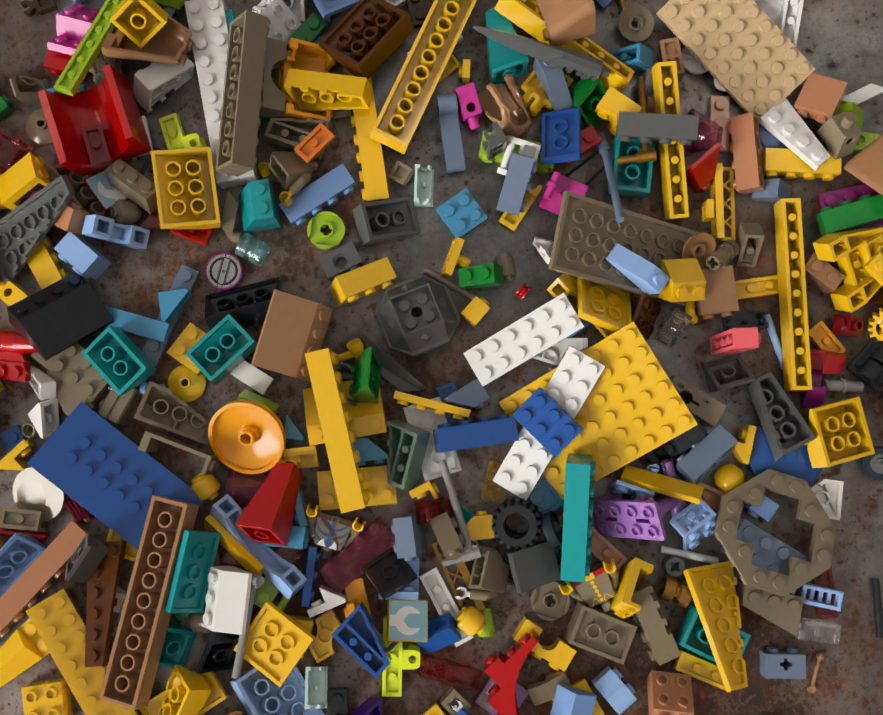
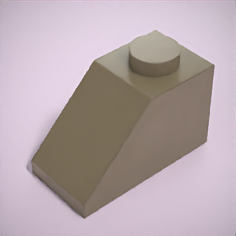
[736,222,765,267]

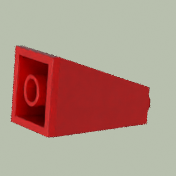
[236,461,302,546]

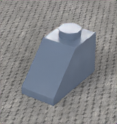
[441,378,490,410]

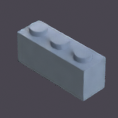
[496,152,537,216]

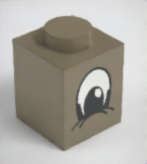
[440,684,471,715]

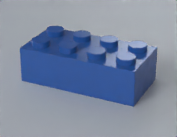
[433,414,519,453]

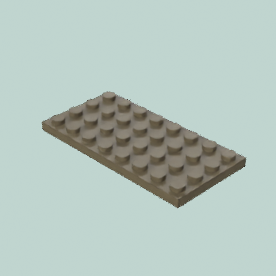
[548,191,699,306]

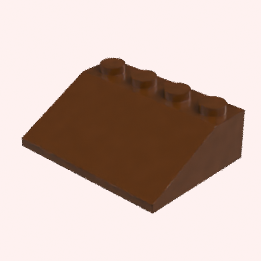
[319,0,414,79]

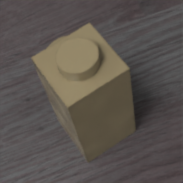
[429,512,466,561]

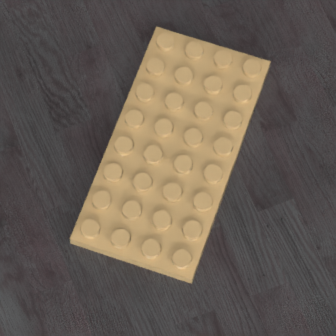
[656,0,815,121]

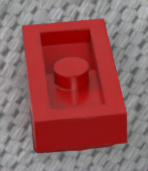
[810,347,846,374]

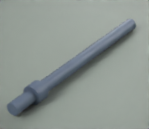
[598,132,625,223]

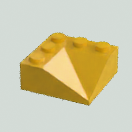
[807,397,875,468]

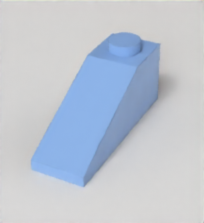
[606,243,670,295]

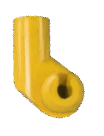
[684,301,698,325]

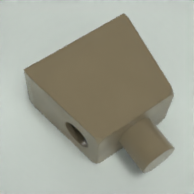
[817,112,861,160]

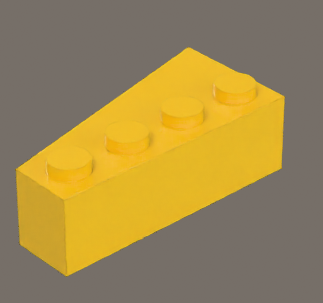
[284,68,373,111]

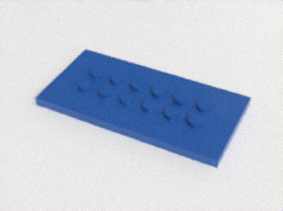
[27,401,204,549]

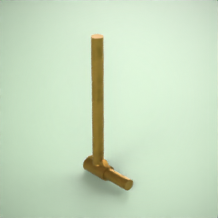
[617,76,657,165]

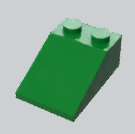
[349,347,382,403]

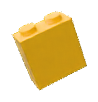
[21,677,73,715]

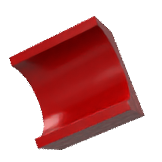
[38,64,152,177]

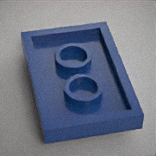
[541,108,581,165]
[512,386,584,457]

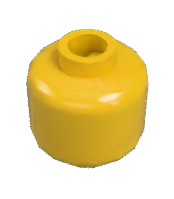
[191,473,220,501]
[456,606,486,636]

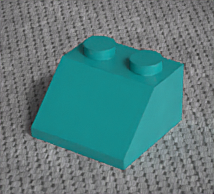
[158,620,197,668]

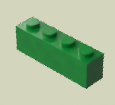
[815,193,883,237]

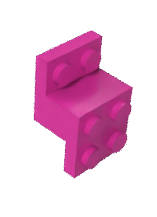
[47,3,101,55]

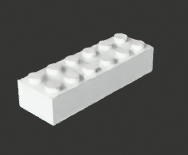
[463,293,585,386]

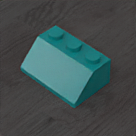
[185,314,257,384]
[82,326,157,396]

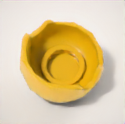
[714,464,744,493]

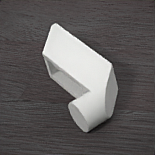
[841,83,883,105]

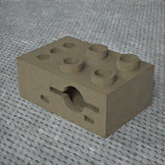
[669,375,727,427]
[563,601,637,665]

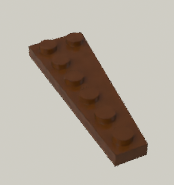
[85,540,126,667]

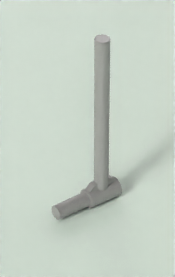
[439,460,482,567]
[232,567,265,679]

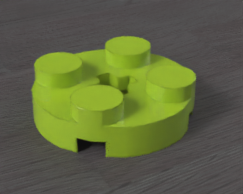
[307,211,346,250]

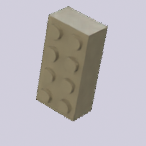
[30,341,110,405]

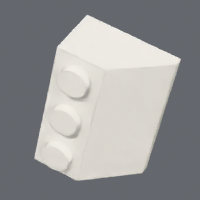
[203,566,252,635]

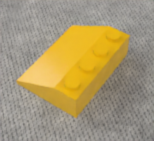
[151,147,221,229]
[303,380,388,446]

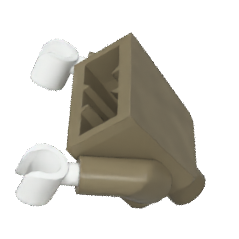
[455,540,513,601]

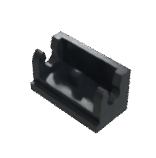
[721,311,769,331]

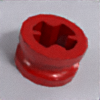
[514,283,532,301]

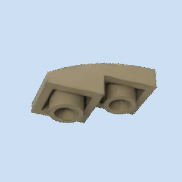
[527,671,572,706]

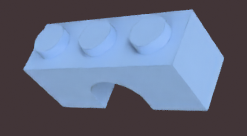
[82,214,150,249]

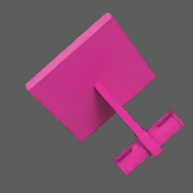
[538,171,588,215]

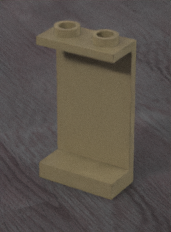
[138,431,221,475]

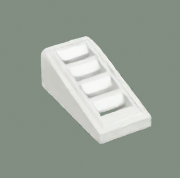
[29,365,56,400]

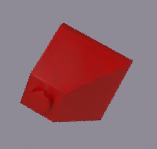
[686,142,721,194]

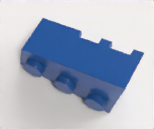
[332,601,392,679]

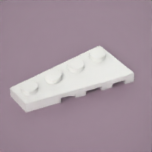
[758,98,830,171]

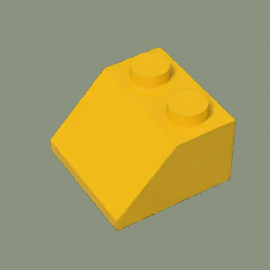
[658,258,706,303]

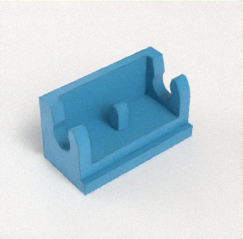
[265,526,310,550]

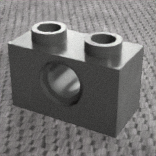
[318,242,364,281]

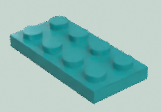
[165,530,221,613]

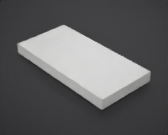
[403,397,462,482]

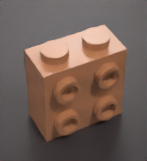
[794,73,848,124]
[647,670,694,715]

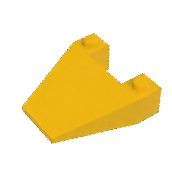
[813,226,883,313]

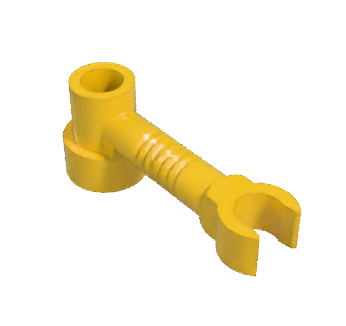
[337,338,364,362]

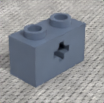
[759,647,806,679]

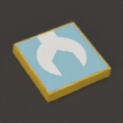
[387,600,428,642]

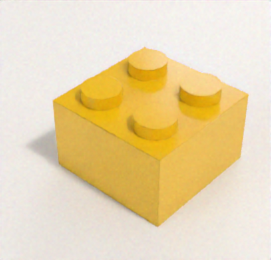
[109,0,169,48]

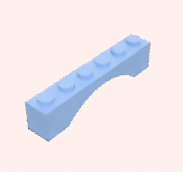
[209,494,307,600]

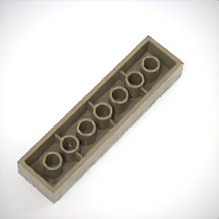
[216,10,269,177]

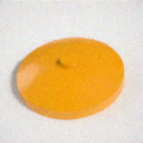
[208,399,286,474]

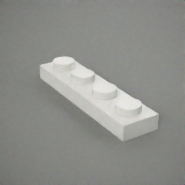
[419,566,473,647]

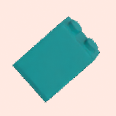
[238,179,281,233]

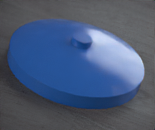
[748,421,823,486]

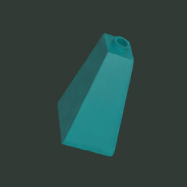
[484,7,529,85]

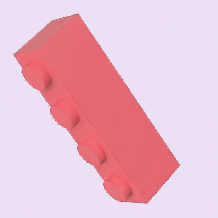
[710,327,761,356]

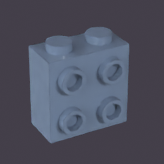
[391,512,427,561]

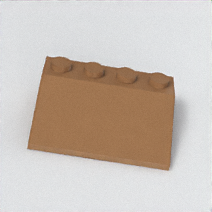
[251,289,333,382]

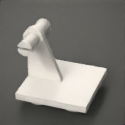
[252,0,302,42]

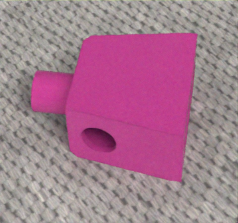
[454,82,482,131]

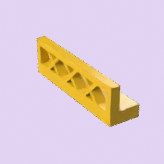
[710,163,736,242]

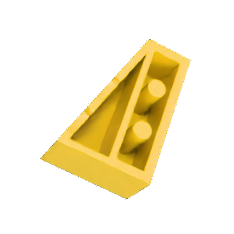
[329,257,397,308]

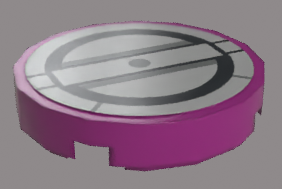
[205,253,244,291]

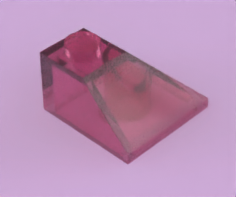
[683,108,723,153]

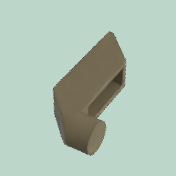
[221,191,242,244]

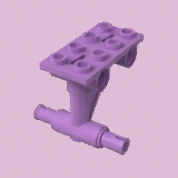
[593,458,687,541]

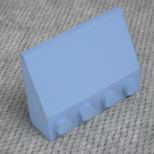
[230,666,325,715]

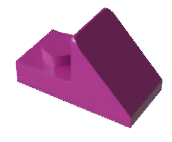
[800,369,828,408]

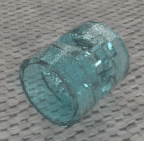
[235,232,271,267]

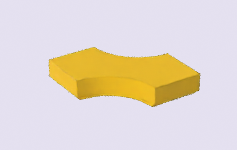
[309,608,341,664]

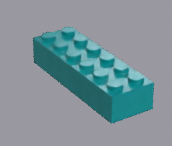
[560,453,596,583]

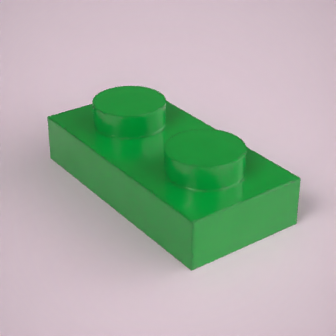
[288,12,328,43]

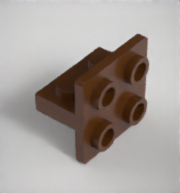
[630,293,661,339]

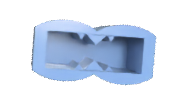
[591,665,637,715]

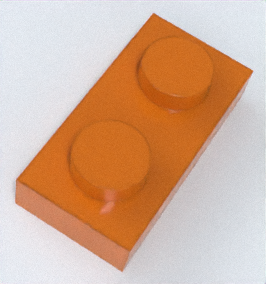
[294,123,335,165]

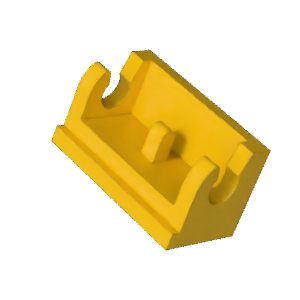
[278,446,320,469]

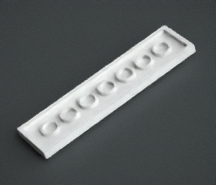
[492,346,606,500]

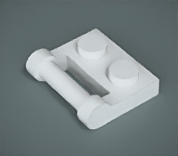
[497,135,541,182]

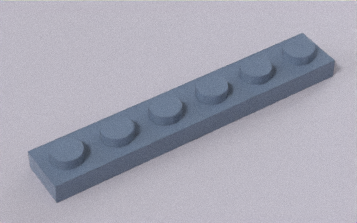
[142,264,201,376]

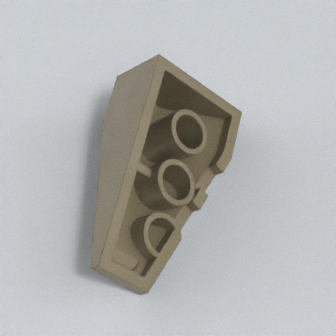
[133,382,210,446]

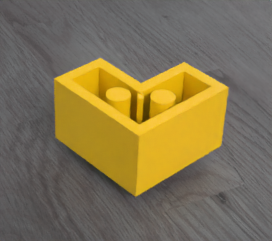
[595,86,643,136]

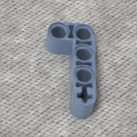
[436,92,466,173]

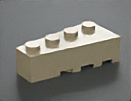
[631,579,681,665]

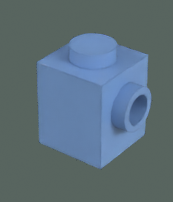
[744,495,779,522]

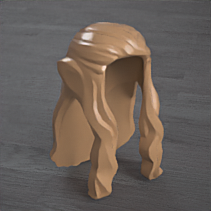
[478,73,532,138]

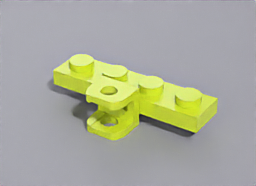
[159,113,207,150]
[382,616,420,697]

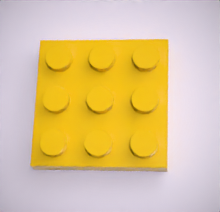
[577,277,632,332]
[233,600,315,687]

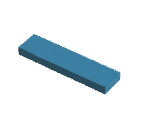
[104,305,172,343]

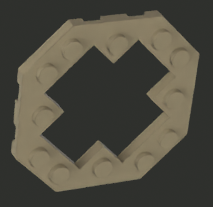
[714,469,836,596]

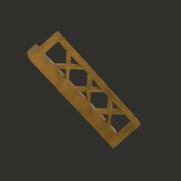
[431,540,485,611]

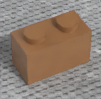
[804,253,845,294]

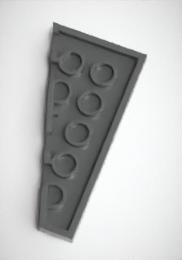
[0,175,75,284]

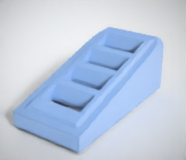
[797,582,844,612]

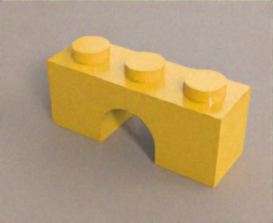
[512,615,577,672]

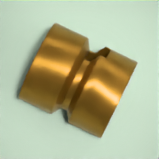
[657,574,692,608]

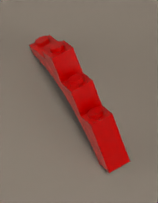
[484,630,539,715]

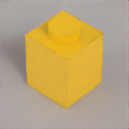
[460,296,490,327]

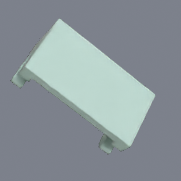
[414,164,434,207]
[305,666,328,709]

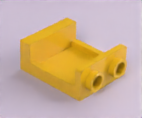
[0,152,50,211]
[609,557,654,618]

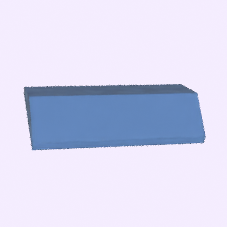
[0,532,47,597]
[550,683,597,715]

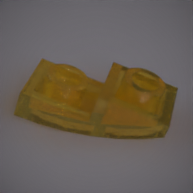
[480,459,503,504]

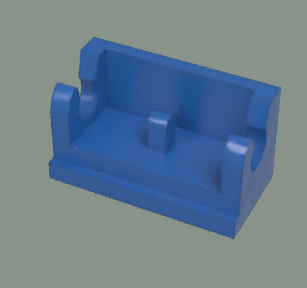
[416,612,462,655]

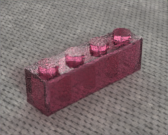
[319,519,395,593]

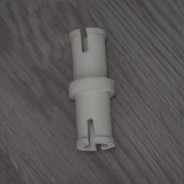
[822,378,864,394]

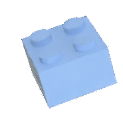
[54,232,112,280]

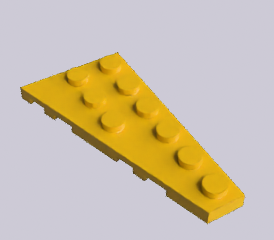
[683,561,748,692]

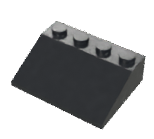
[7,272,114,361]

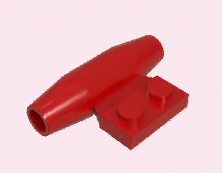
[0,329,38,382]

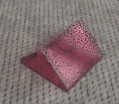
[225,468,269,506]

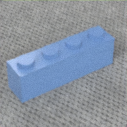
[279,163,357,227]

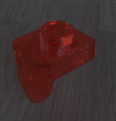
[274,547,304,564]

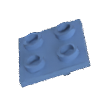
[607,464,660,500]

